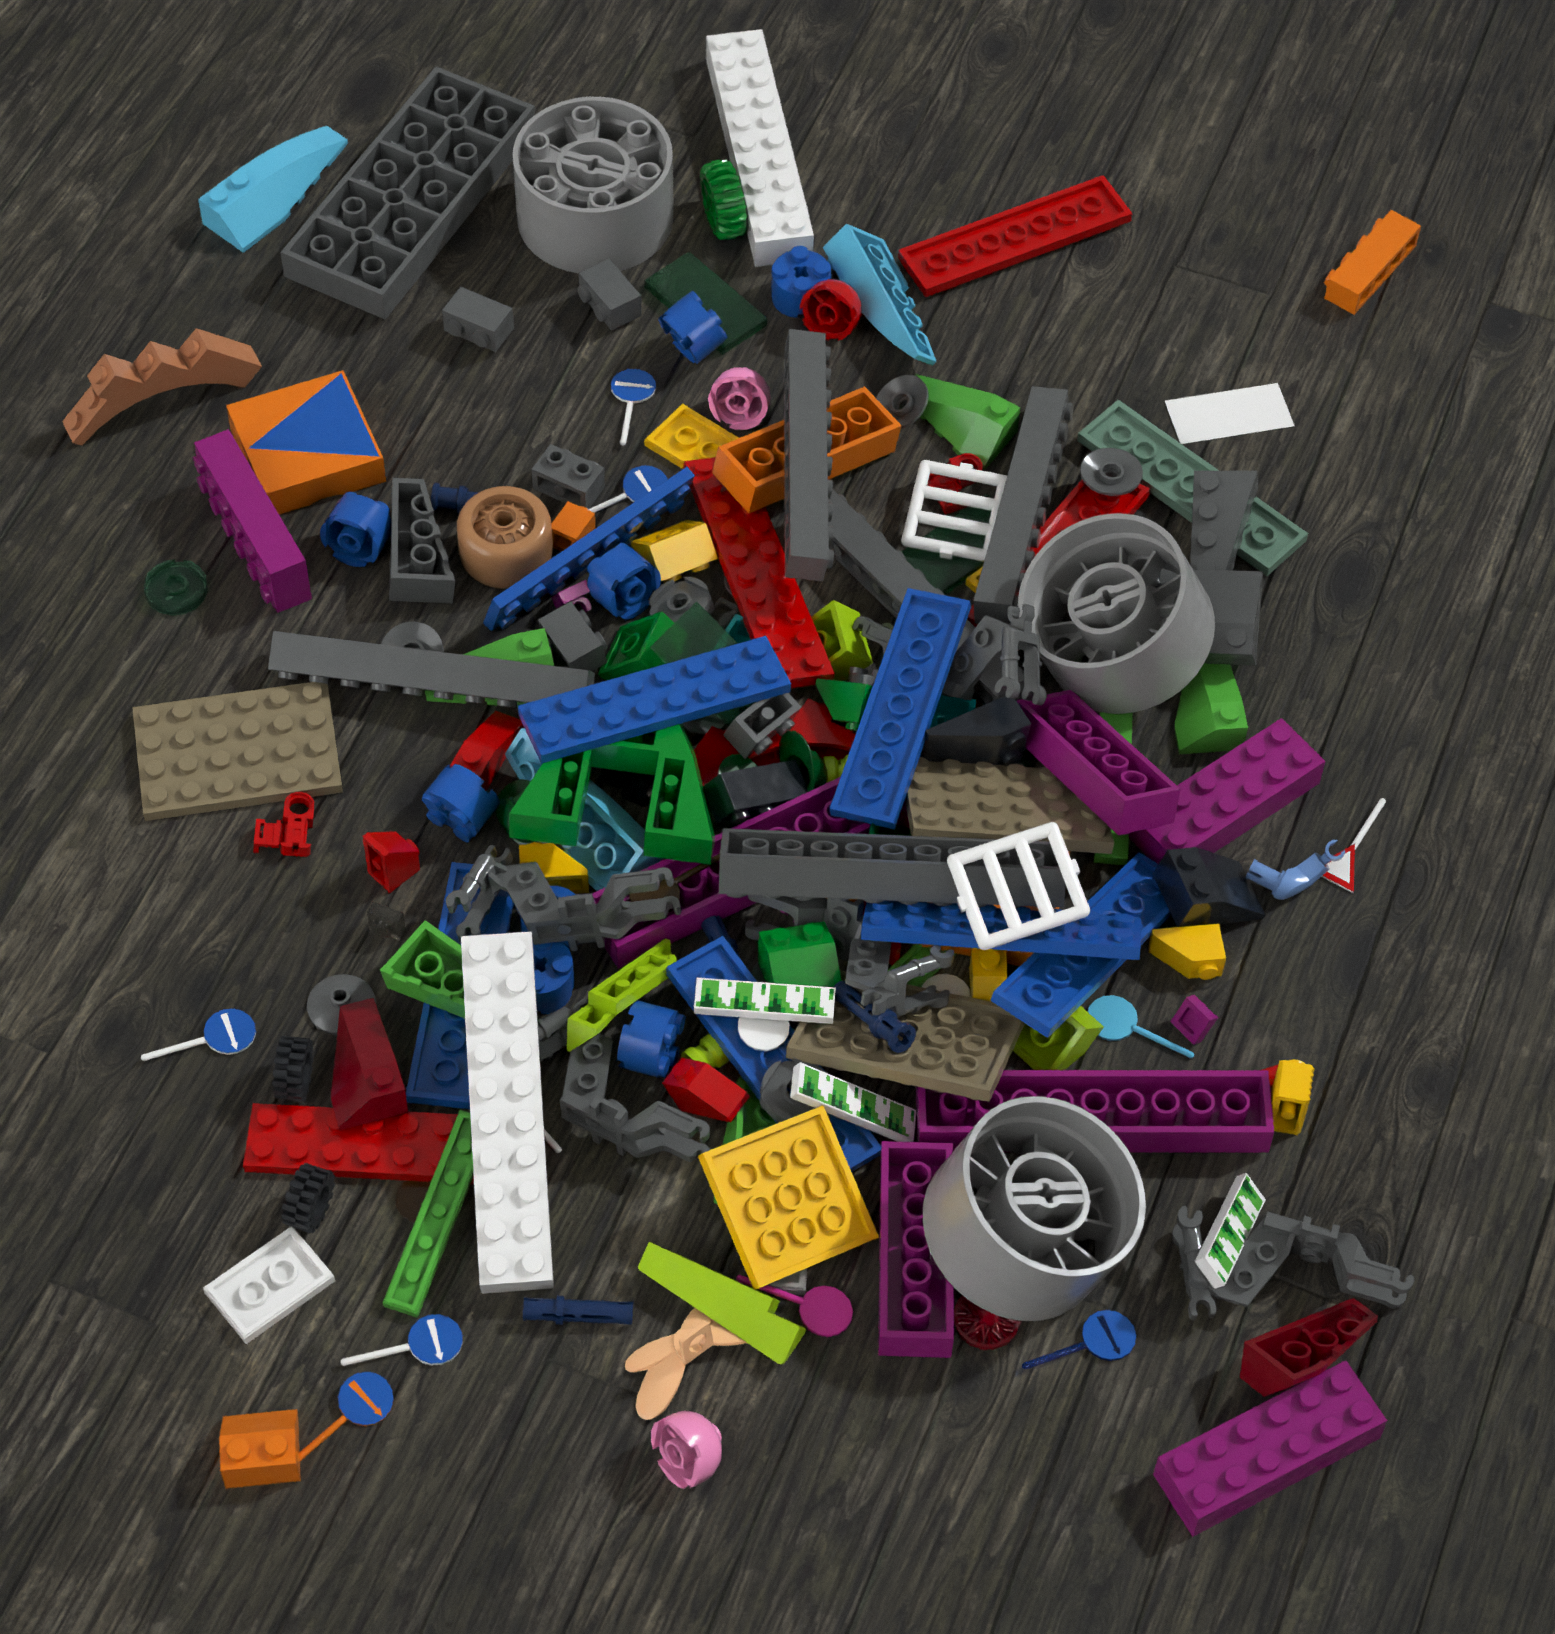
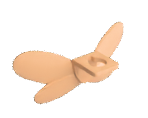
[625,1308,747,1420]

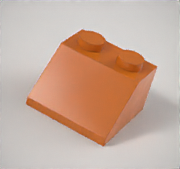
[219,1409,301,1488]

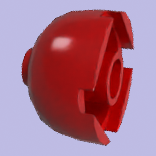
[800,279,861,341]

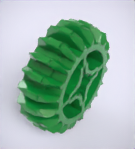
[699,159,747,240]

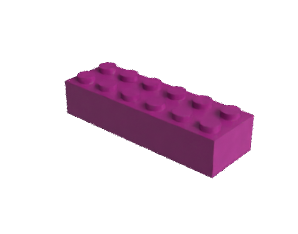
[192,429,312,613]
[1016,690,1181,835]
[1129,718,1325,864]
[878,1141,954,1358]
[1153,1360,1387,1537]

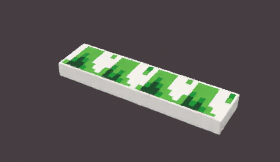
[694,978,836,1024]
[790,1062,916,1142]
[1195,1173,1266,1289]

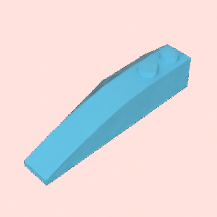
[198,126,348,253]
[823,224,936,366]
[505,728,663,891]

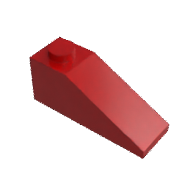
[450,711,524,791]

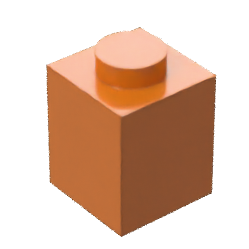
[552,502,596,552]

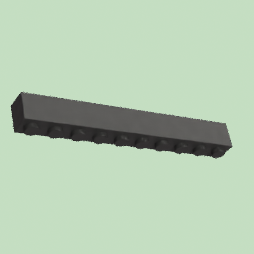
[784,329,834,581]
[973,386,1073,624]
[828,489,1024,705]
[268,631,595,708]

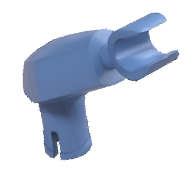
[1245,840,1345,900]

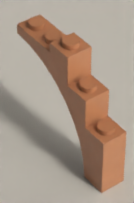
[62,328,262,445]

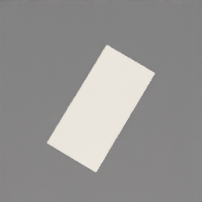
[1165,383,1294,444]

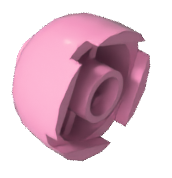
[708,367,771,430]
[651,1411,722,1488]

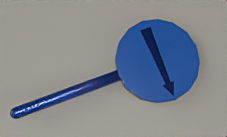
[1022,1310,1136,1370]

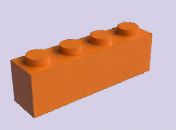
[1324,210,1421,315]

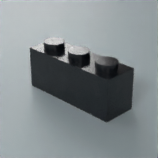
[703,760,809,824]

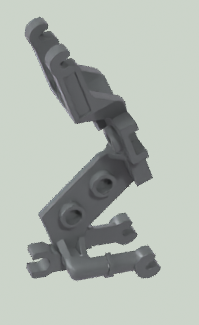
[853,604,1047,706]
[446,845,682,951]
[745,895,954,1017]
[537,999,710,1162]
[1172,1206,1414,1320]

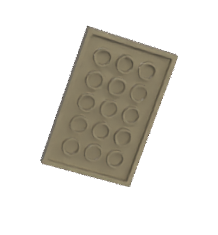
[132,682,343,821]
[905,757,1114,854]
[786,970,1025,1102]

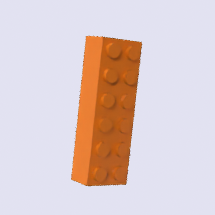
[712,386,902,513]

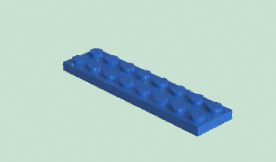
[483,467,695,631]
[830,588,971,829]
[518,636,791,764]
[991,852,1171,1038]
[406,862,514,1109]
[861,900,1141,960]
[666,936,881,1172]

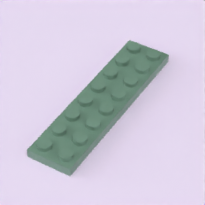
[1077,400,1308,576]

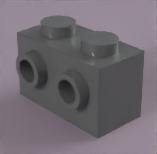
[577,258,642,331]
[442,287,514,352]
[532,444,605,509]
[538,601,607,671]
[723,693,802,759]

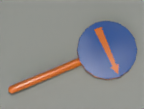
[299,1372,394,1461]

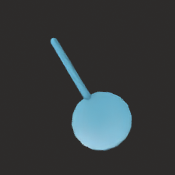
[1087,995,1194,1058]

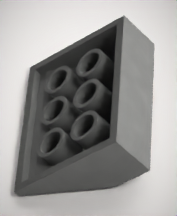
[1155,569,1263,666]

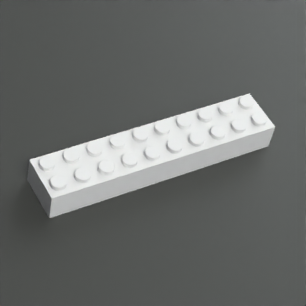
[706,29,814,267]
[461,932,554,1294]

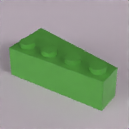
[380,920,465,1018]

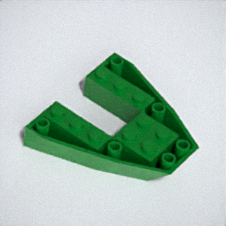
[509,723,715,865]

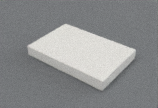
[203,1227,335,1344]

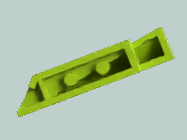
[567,938,677,1052]
[638,1242,806,1364]

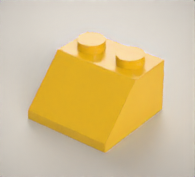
[630,520,718,583]

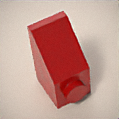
[362,831,420,893]
[662,1058,750,1122]

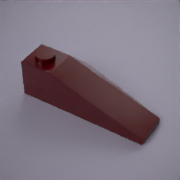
[331,998,408,1130]
[1240,1298,1378,1397]

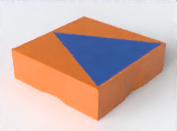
[226,370,386,515]

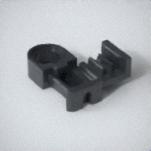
[597,768,655,807]

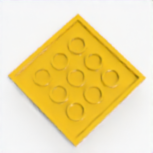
[698,1105,879,1290]

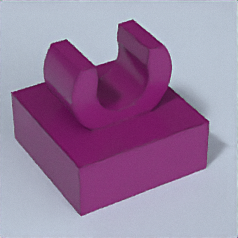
[551,580,591,613]
[1170,995,1218,1045]

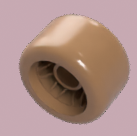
[456,486,553,589]

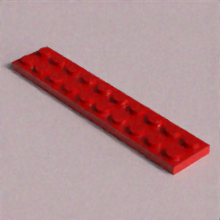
[683,457,835,688]

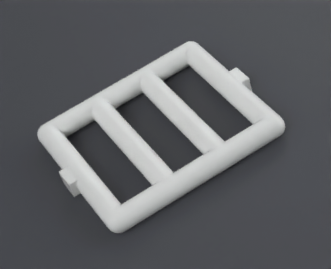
[901,460,1007,562]
[947,822,1090,950]

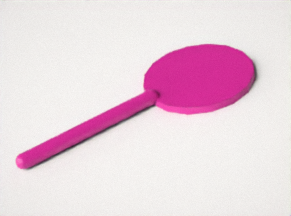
[736,1275,853,1337]

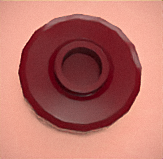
[954,1295,1021,1350]

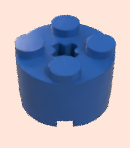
[771,246,831,318]
[658,291,728,364]
[320,492,391,567]
[587,543,661,619]
[422,764,500,842]
[532,940,574,1014]
[617,1000,686,1078]

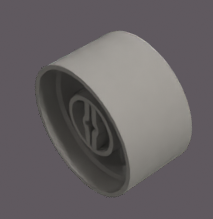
[513,97,674,273]
[1018,513,1215,714]
[923,1096,1146,1321]

